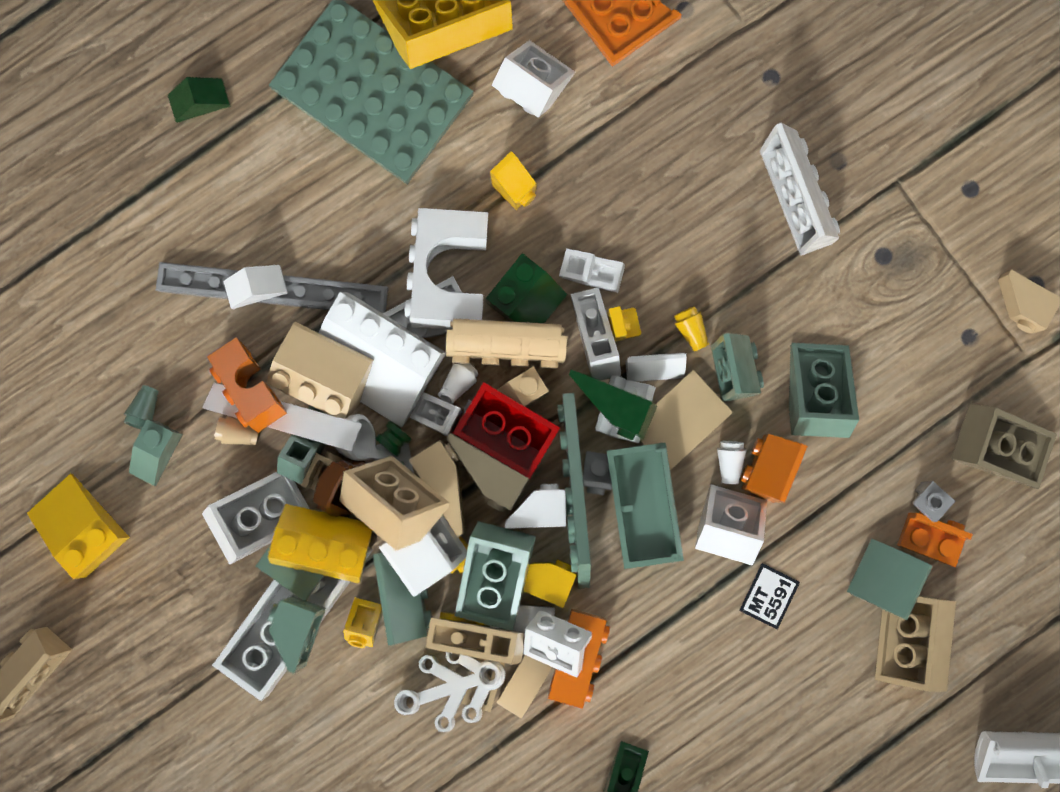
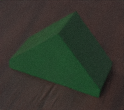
[168,77,231,123]

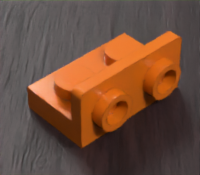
[897,511,973,567]

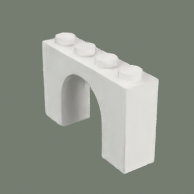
[405,208,488,330]

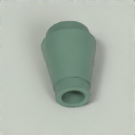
[124,385,159,430]

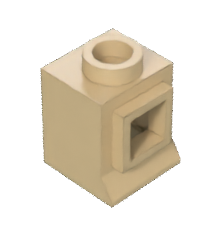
[301,451,343,490]

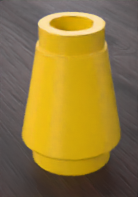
[674,306,709,351]

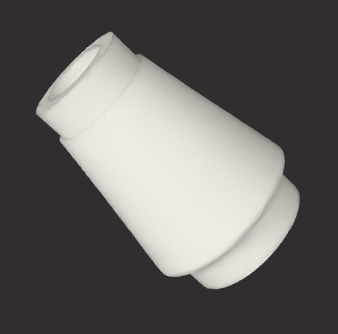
[438,363,478,404]
[717,441,747,484]

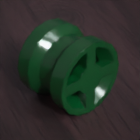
[375,421,412,457]

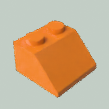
[740,434,808,503]

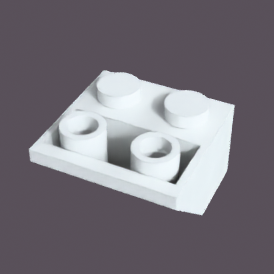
[379,515,467,597]

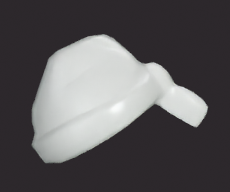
[335,414,391,463]

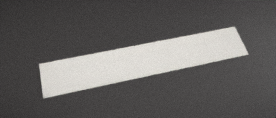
[202,383,362,451]

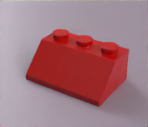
[453,382,560,479]

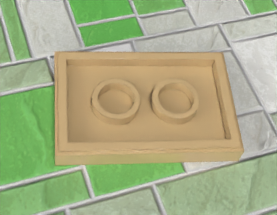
[640,370,733,470]

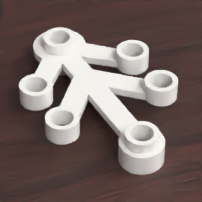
[394,652,505,732]

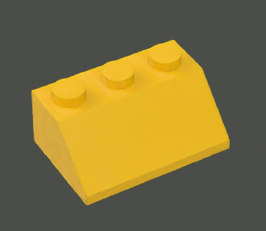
[268,504,373,584]

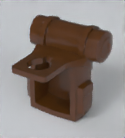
[312,460,366,518]

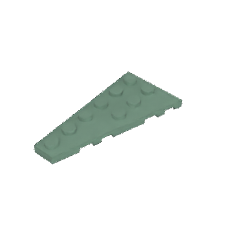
[557,393,591,589]

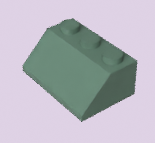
[373,552,433,646]

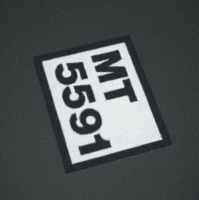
[739,563,800,630]

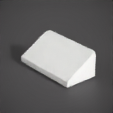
[625,353,687,382]

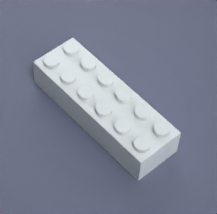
[212,548,373,701]

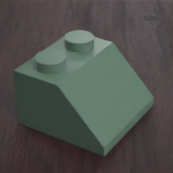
[268,596,326,674]

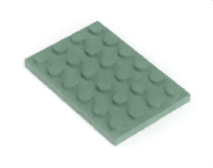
[269,0,474,185]

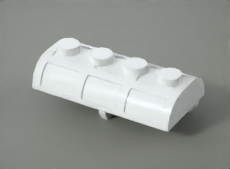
[974,731,1060,788]

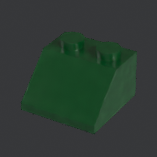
[486,253,568,323]

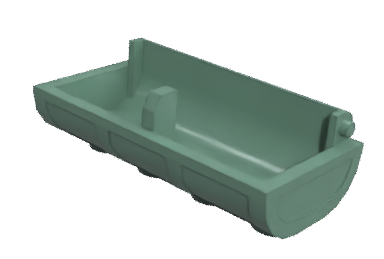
[607,442,684,569]

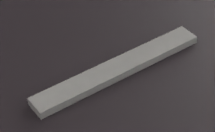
[156,262,389,313]

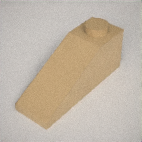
[426,618,525,665]

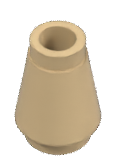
[214,416,259,445]

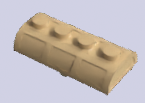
[446,319,567,368]

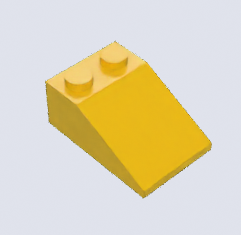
[27,473,130,579]

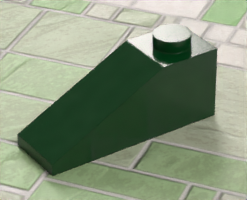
[569,369,657,441]
[603,741,649,792]

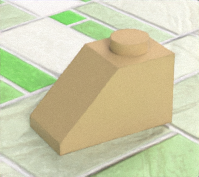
[998,270,1060,333]
[497,366,549,408]

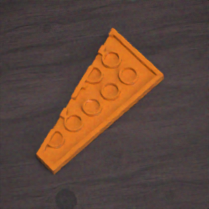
[562,0,682,67]

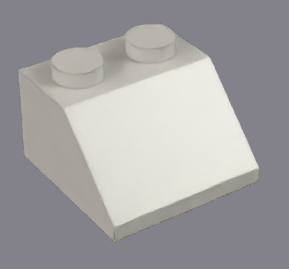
[492,40,575,118]
[505,484,566,528]
[695,484,767,565]

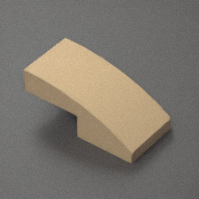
[496,655,552,719]

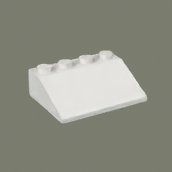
[760,123,840,256]
[319,292,446,427]

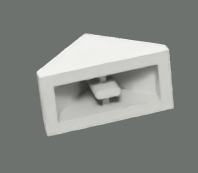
[224,265,288,309]
[410,392,463,436]

